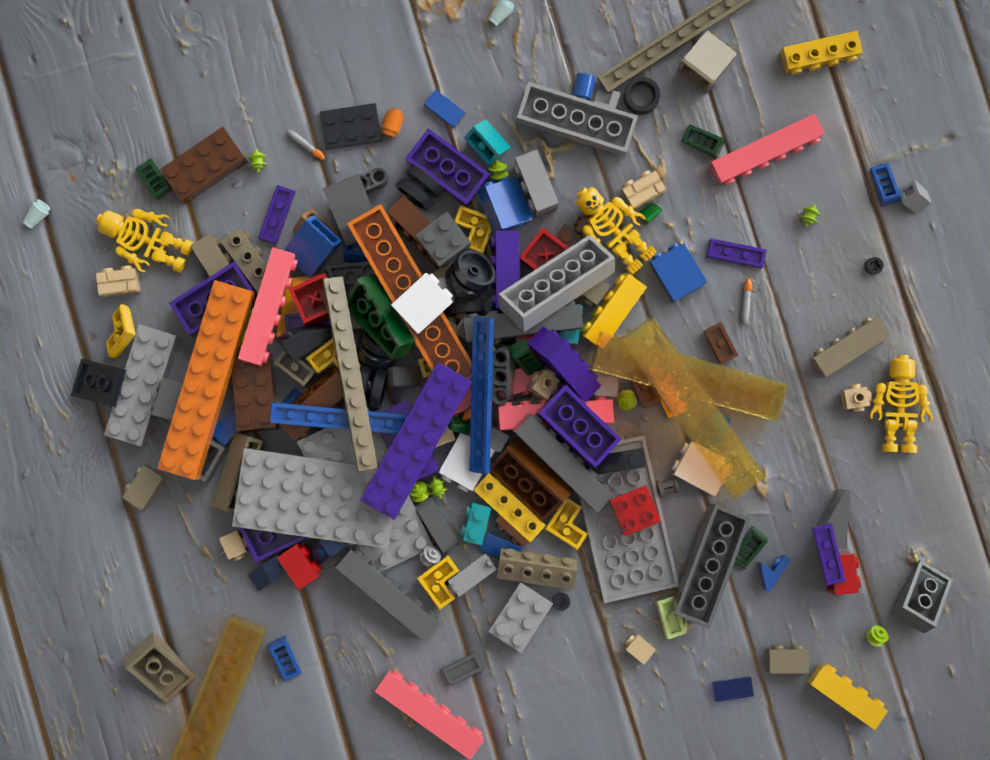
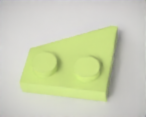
[656,596,688,639]

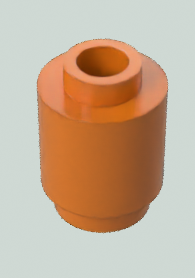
[381,108,405,138]

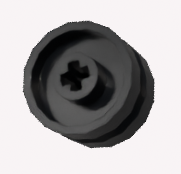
[395,164,444,211]
[445,250,496,301]
[356,329,397,369]
[360,364,388,411]

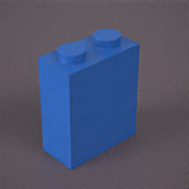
[477,177,534,235]
[283,215,343,278]
[649,243,707,303]

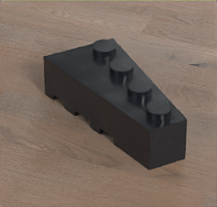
[326,261,384,298]

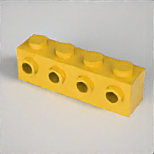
[780,31,863,75]
[580,273,647,350]
[474,473,546,542]
[807,663,888,730]

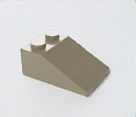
[124,632,195,703]

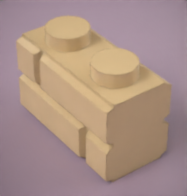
[621,170,666,210]
[96,266,141,297]

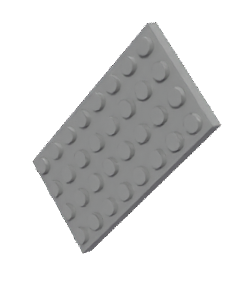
[297,408,433,572]
[570,435,679,603]
[232,448,393,549]

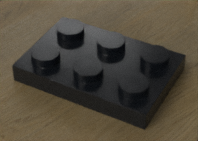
[320,103,382,150]
[71,359,126,407]

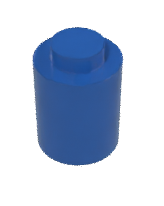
[573,73,595,101]

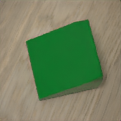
[639,203,662,224]

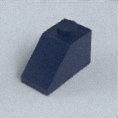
[308,539,350,565]
[248,554,287,591]

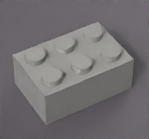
[513,150,559,217]
[489,582,553,653]

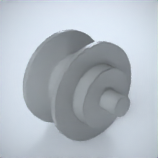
[420,546,441,567]

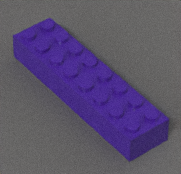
[360,362,472,520]

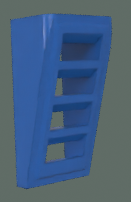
[870,163,901,207]
[268,636,302,681]

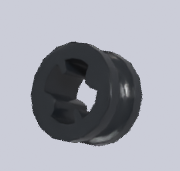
[864,257,884,275]
[553,592,570,611]

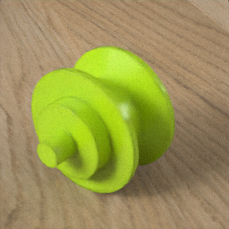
[247,149,267,173]
[489,160,509,181]
[800,205,821,227]
[617,390,637,411]
[427,476,448,499]
[410,481,429,502]
[866,625,889,647]

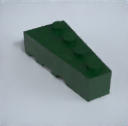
[347,274,415,360]

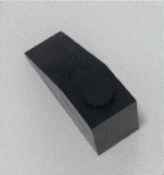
[277,324,332,362]
[584,448,645,475]

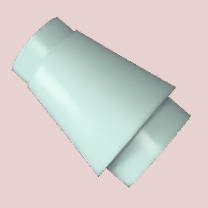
[489,0,515,26]
[23,199,50,228]

